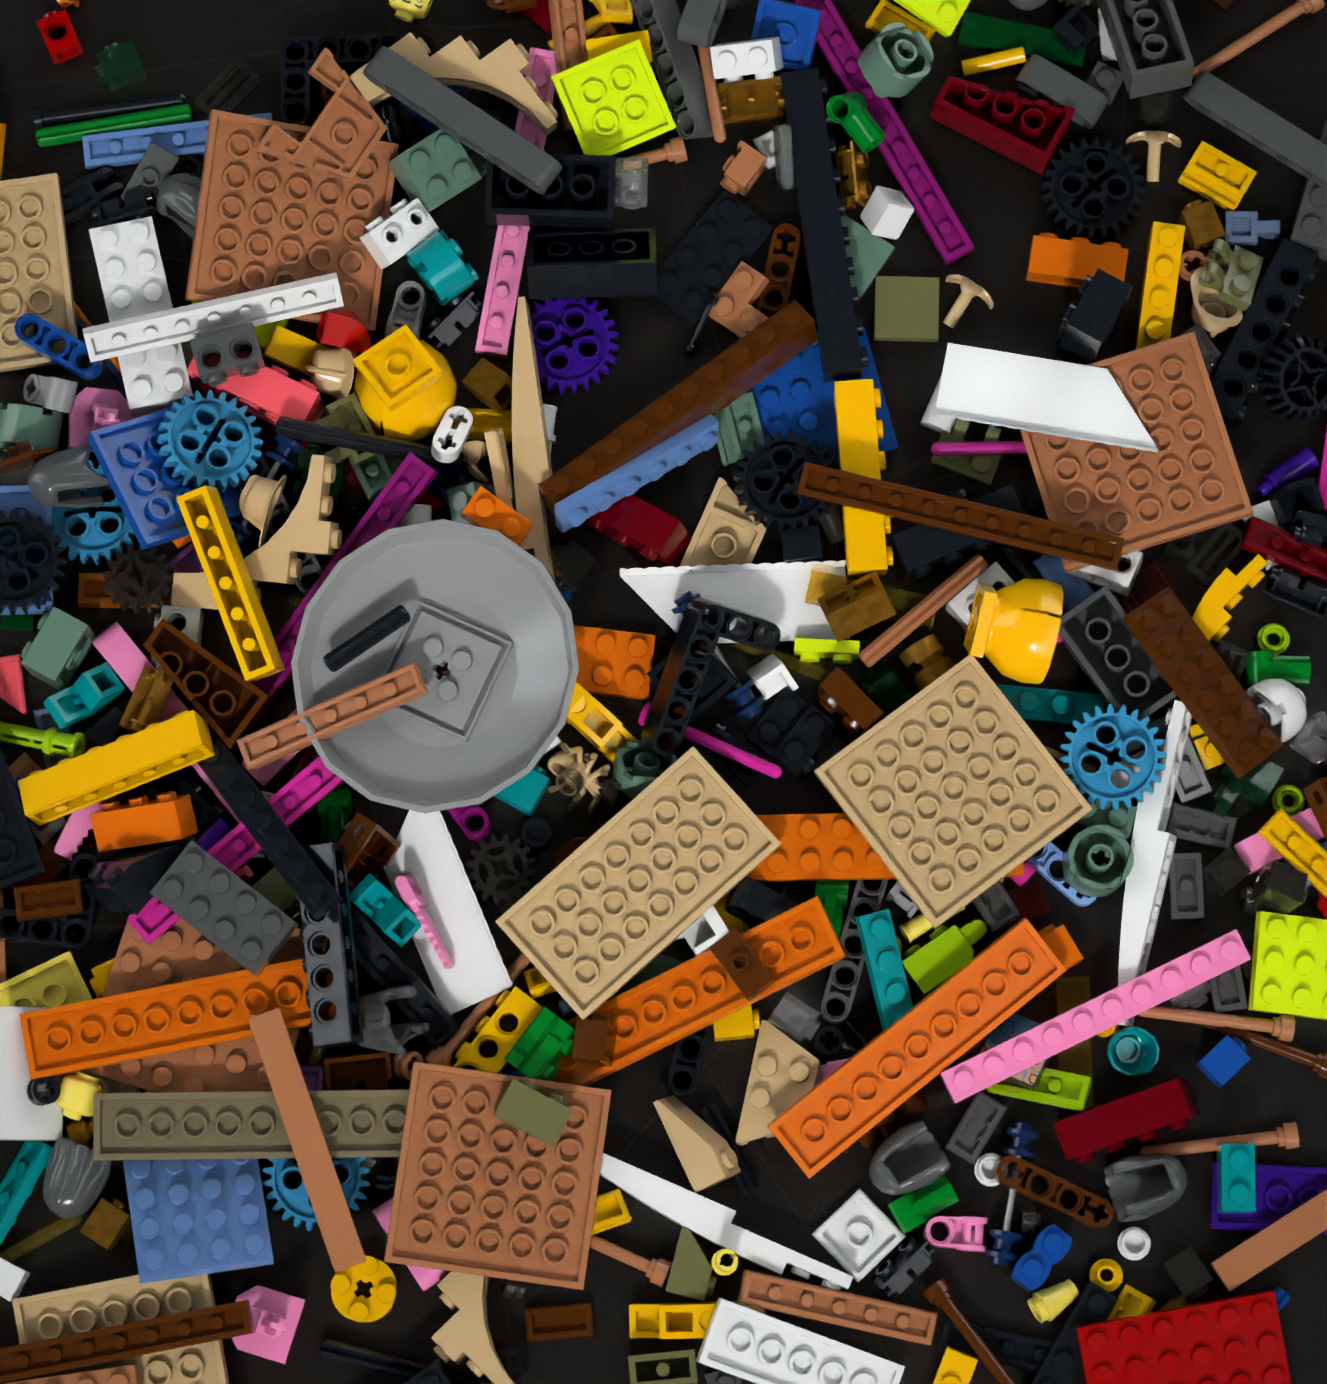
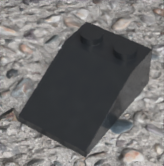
[83,836,198,915]

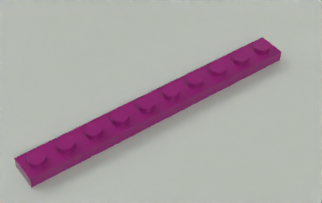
[792,0,975,265]
[245,452,438,735]

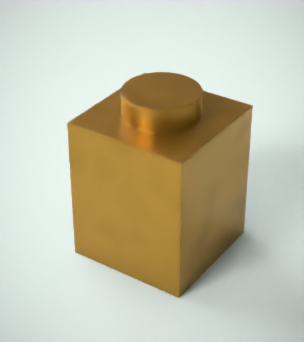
[1178,200,1226,252]
[462,357,512,414]
[79,1197,131,1251]

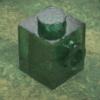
[95,40,147,91]

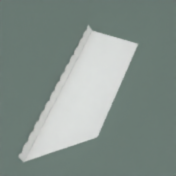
[933,343,1158,452]
[620,560,849,644]
[384,810,513,1014]

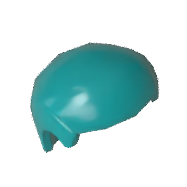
[1106,1026,1160,1076]

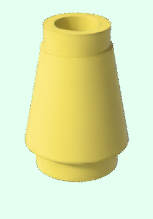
[1027,1279,1079,1323]

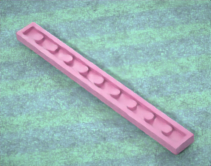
[475,47,557,358]
[940,929,1251,1103]

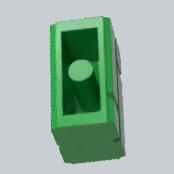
[504,1006,575,1081]

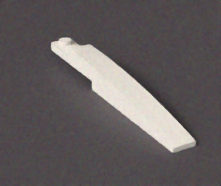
[1118,700,1193,1027]
[600,1153,853,1291]

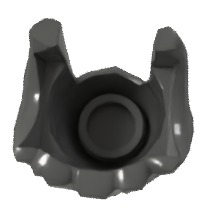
[156,173,201,239]
[28,442,110,508]
[358,986,430,1055]
[869,1120,951,1195]
[43,1136,112,1219]
[1104,1154,1187,1222]

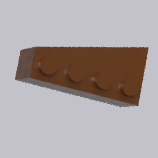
[143,618,271,750]

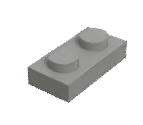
[1158,734,1213,804]

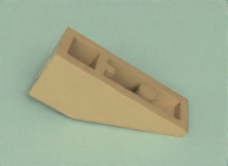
[653,1095,741,1193]

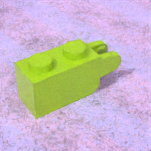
[902,919,987,997]

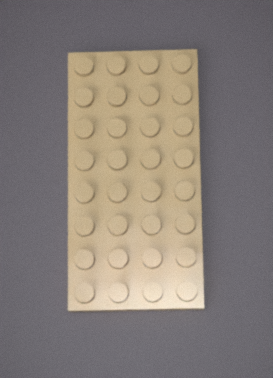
[495,747,781,1020]

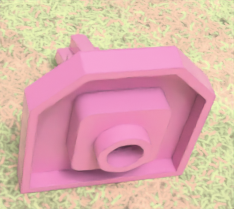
[67,387,131,452]
[231,1285,306,1364]

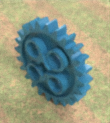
[157,390,263,493]
[53,460,136,565]
[1059,704,1167,811]
[263,1158,371,1231]

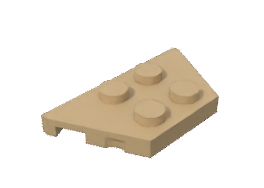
[680,477,766,567]
[735,1020,821,1146]

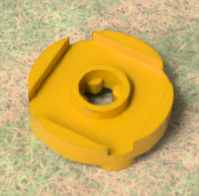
[331,1256,397,1322]

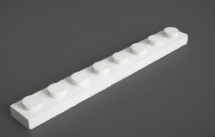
[82,272,344,363]

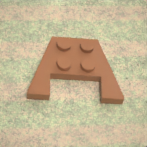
[255,47,387,181]

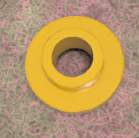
[1089,1259,1123,1292]

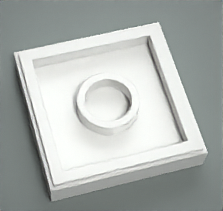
[812,1188,906,1283]

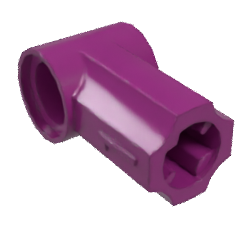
[447,804,492,842]

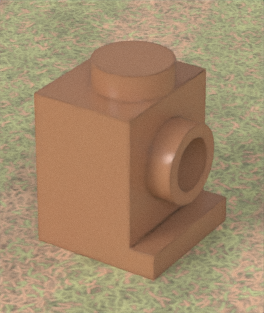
[720,140,767,197]

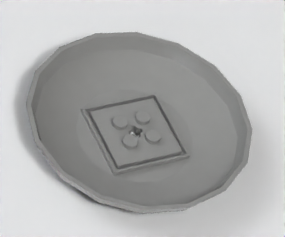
[291,519,579,813]

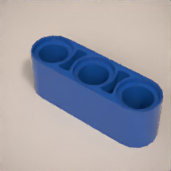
[14,314,103,380]

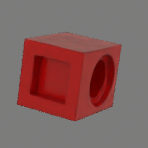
[36,9,84,65]

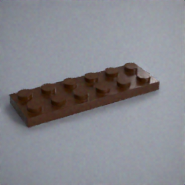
[1122,586,1284,779]

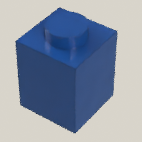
[1196,1035,1251,1089]

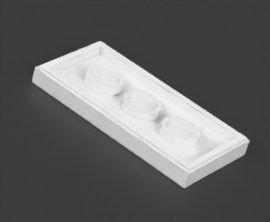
[0,1006,63,1141]

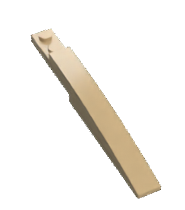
[512,296,555,583]

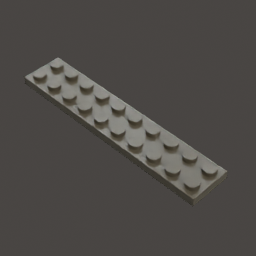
[93,1090,409,1161]

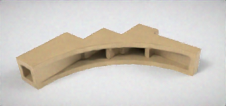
[349,32,558,136]
[171,454,342,610]
[431,1271,515,1384]

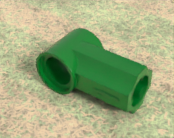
[826,91,886,154]
[1245,651,1311,687]
[318,787,352,844]
[814,880,849,941]
[887,1176,959,1234]

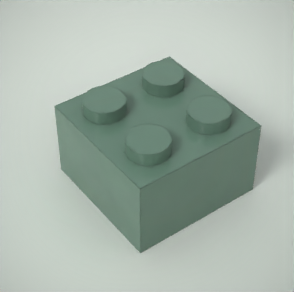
[387,129,482,213]
[21,607,96,691]

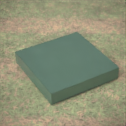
[840,215,895,301]

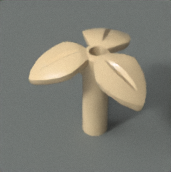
[1126,131,1181,182]
[943,274,994,328]
[461,440,510,484]

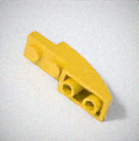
[1192,554,1268,642]
[566,682,637,765]
[629,1301,765,1339]

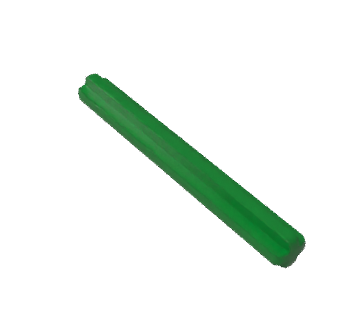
[36,104,192,147]

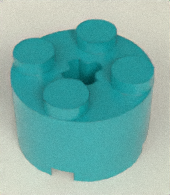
[405,230,479,306]

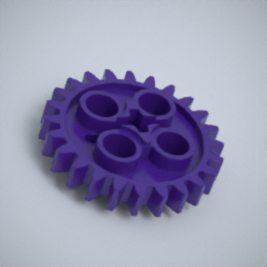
[530,297,619,395]

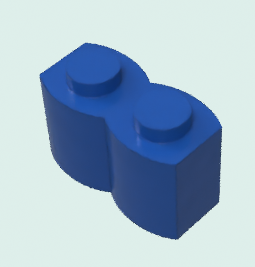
[1010,1224,1072,1292]

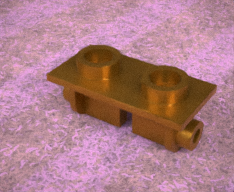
[835,140,872,210]
[119,666,174,733]

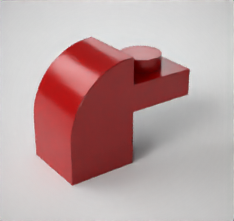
[316,307,371,372]

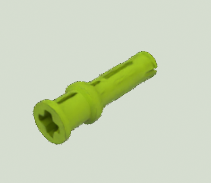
[0,721,86,758]

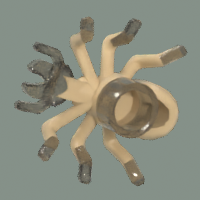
[546,743,622,820]

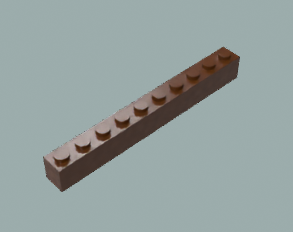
[539,300,818,516]

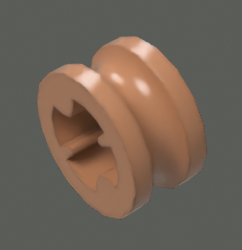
[1179,250,1208,282]
[392,1050,423,1081]

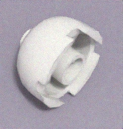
[1245,679,1307,743]

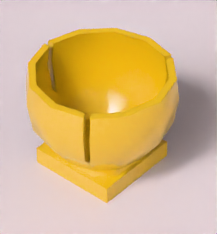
[353,324,457,442]
[963,579,1064,684]

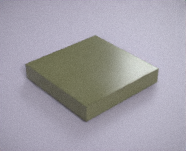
[874,276,940,342]

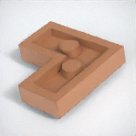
[708,261,769,338]

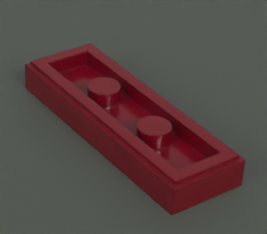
[1239,516,1327,586]

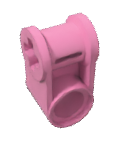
[922,1216,988,1252]

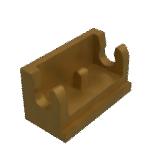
[718,76,784,124]
[817,571,896,642]

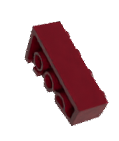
[930,76,1076,175]
[585,495,692,568]
[1053,1078,1199,1164]

